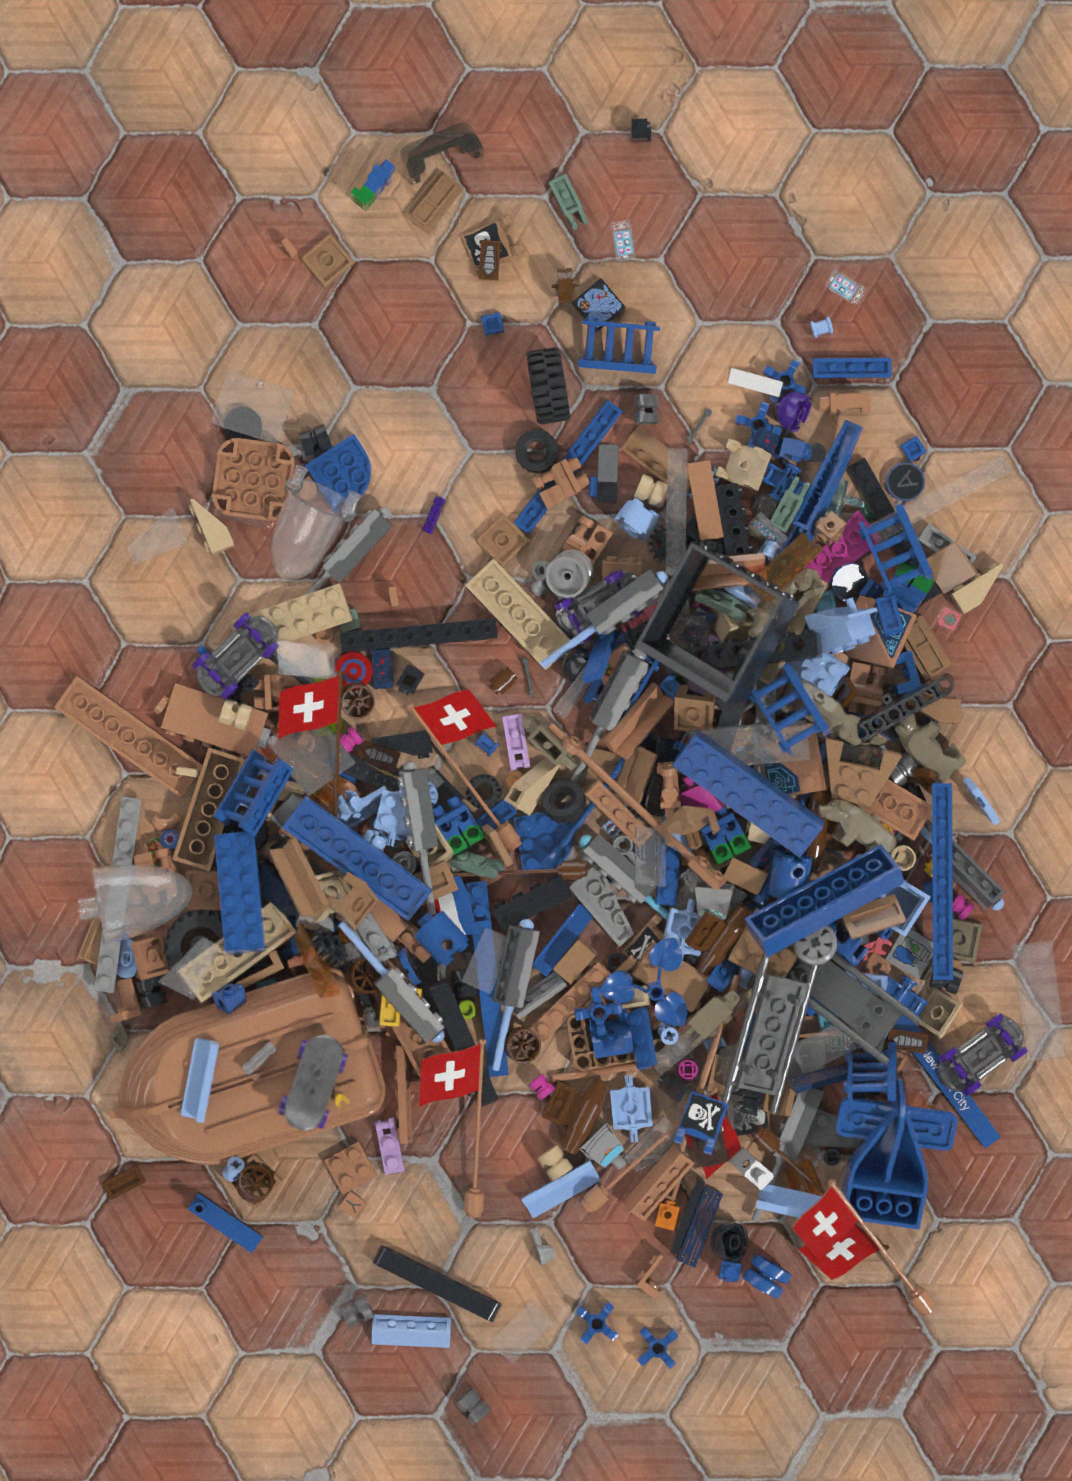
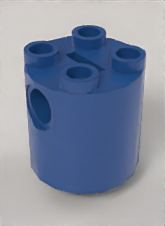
[768,849,812,899]
[414,910,469,966]

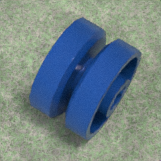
[742,1254,793,1299]

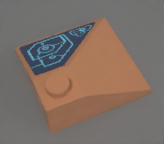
[846,596,917,668]
[759,732,827,796]

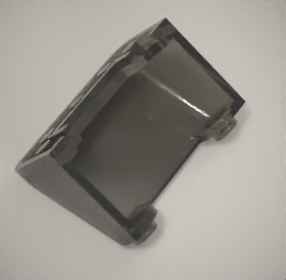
[400,122,484,186]

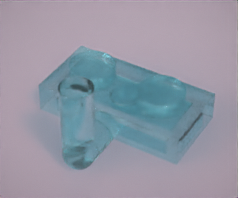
[824,479,864,518]

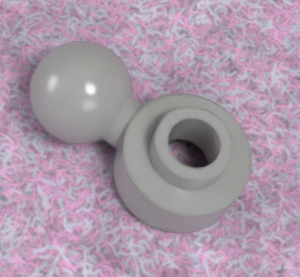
[531,561,550,596]

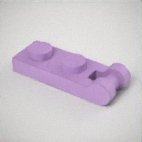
[502,714,530,771]
[375,1117,405,1175]

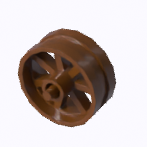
[551,268,579,303]
[341,682,375,719]
[347,958,381,994]
[504,1027,541,1064]
[236,1165,273,1203]

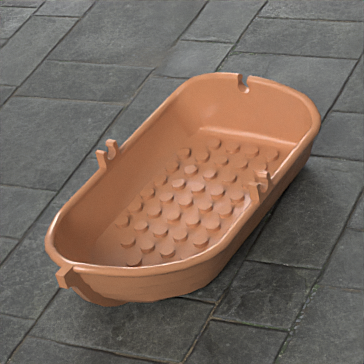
[108,968,386,1165]

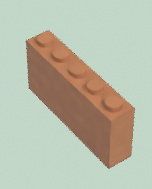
[161,683,269,759]

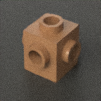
[814,511,846,546]

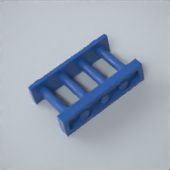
[578,316,660,374]
[858,504,935,595]
[582,632,662,719]
[749,663,831,756]
[214,749,294,837]
[844,1042,897,1102]

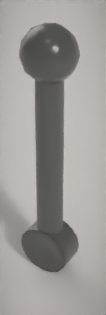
[686,408,712,444]
[521,657,534,697]

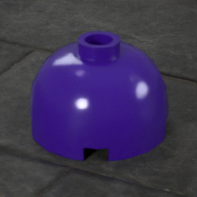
[775,392,812,432]

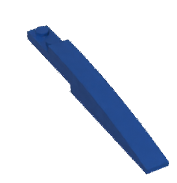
[760,420,863,595]
[467,881,509,1077]

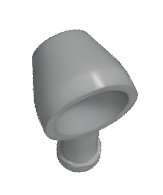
[613,836,643,868]
[529,1227,555,1265]

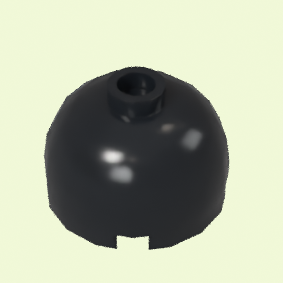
[561,648,591,687]
[710,1222,749,1262]

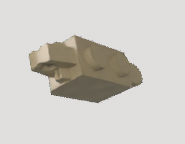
[523,716,579,771]
[681,990,741,1048]

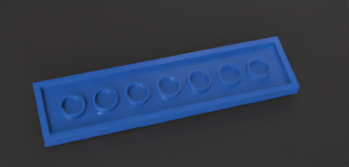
[282,796,432,921]

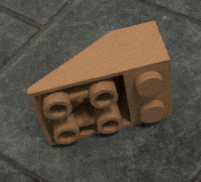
[899,693,961,724]

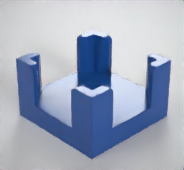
[894,650,921,695]
[828,921,869,967]
[589,1008,634,1058]

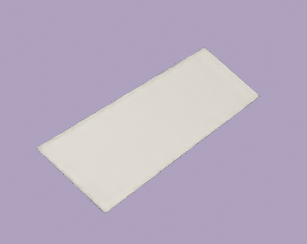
[728,368,783,397]

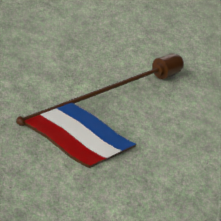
[412,860,588,935]

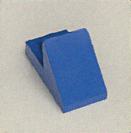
[706,956,740,993]

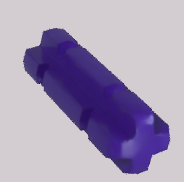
[423,496,445,534]

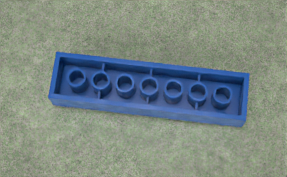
[672,729,824,857]
[745,844,904,957]

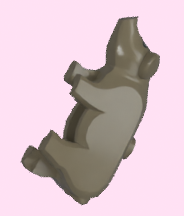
[748,568,825,637]
[780,679,861,746]
[894,713,967,783]
[817,799,898,853]

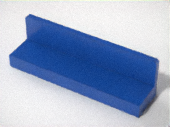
[532,903,593,977]

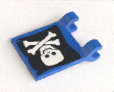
[674,1091,729,1155]

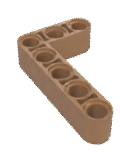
[567,1014,669,1071]

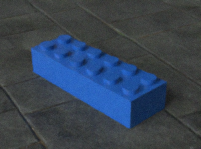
[214,832,266,955]

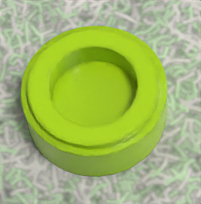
[458,1000,477,1020]

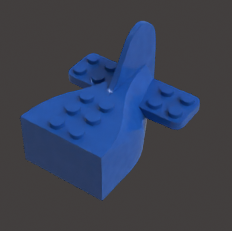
[836,1077,958,1230]

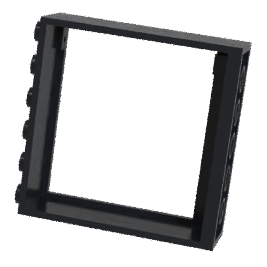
[635,542,800,707]

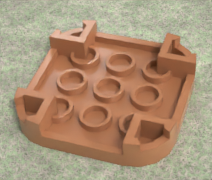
[212,438,295,521]

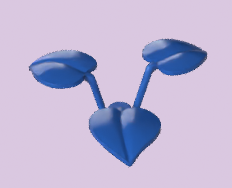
[600,938,687,1027]

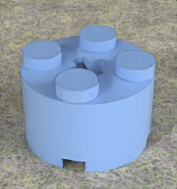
[614,498,659,543]

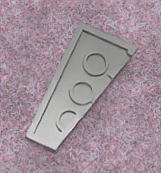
[568,865,634,947]

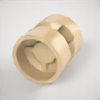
[634,474,668,508]
[219,699,253,731]
[889,845,916,871]
[537,1145,573,1182]

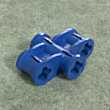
[762,462,810,503]
[880,972,929,1017]

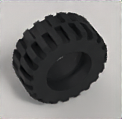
[526,347,570,425]
[164,910,224,980]

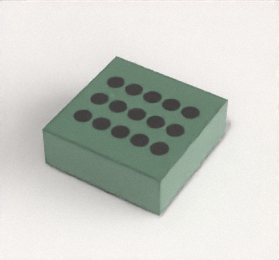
[340,609,361,632]

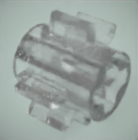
[343,940,364,963]

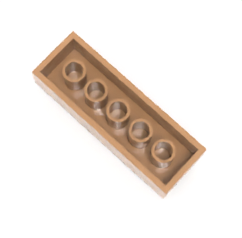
[172,748,246,872]

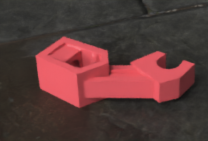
[621,602,659,632]
[853,938,893,970]

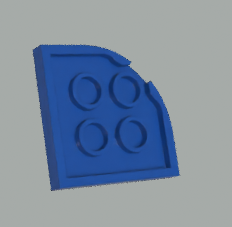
[305,434,371,515]
[513,808,575,875]

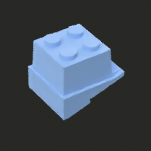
[804,598,878,655]
[790,645,851,696]
[872,881,930,937]

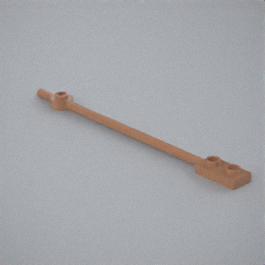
[548,723,727,891]
[665,975,741,1201]

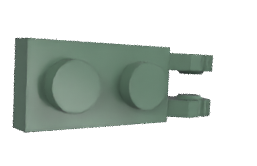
[548,173,589,230]
[769,476,810,533]
[694,588,750,622]
[449,850,505,879]

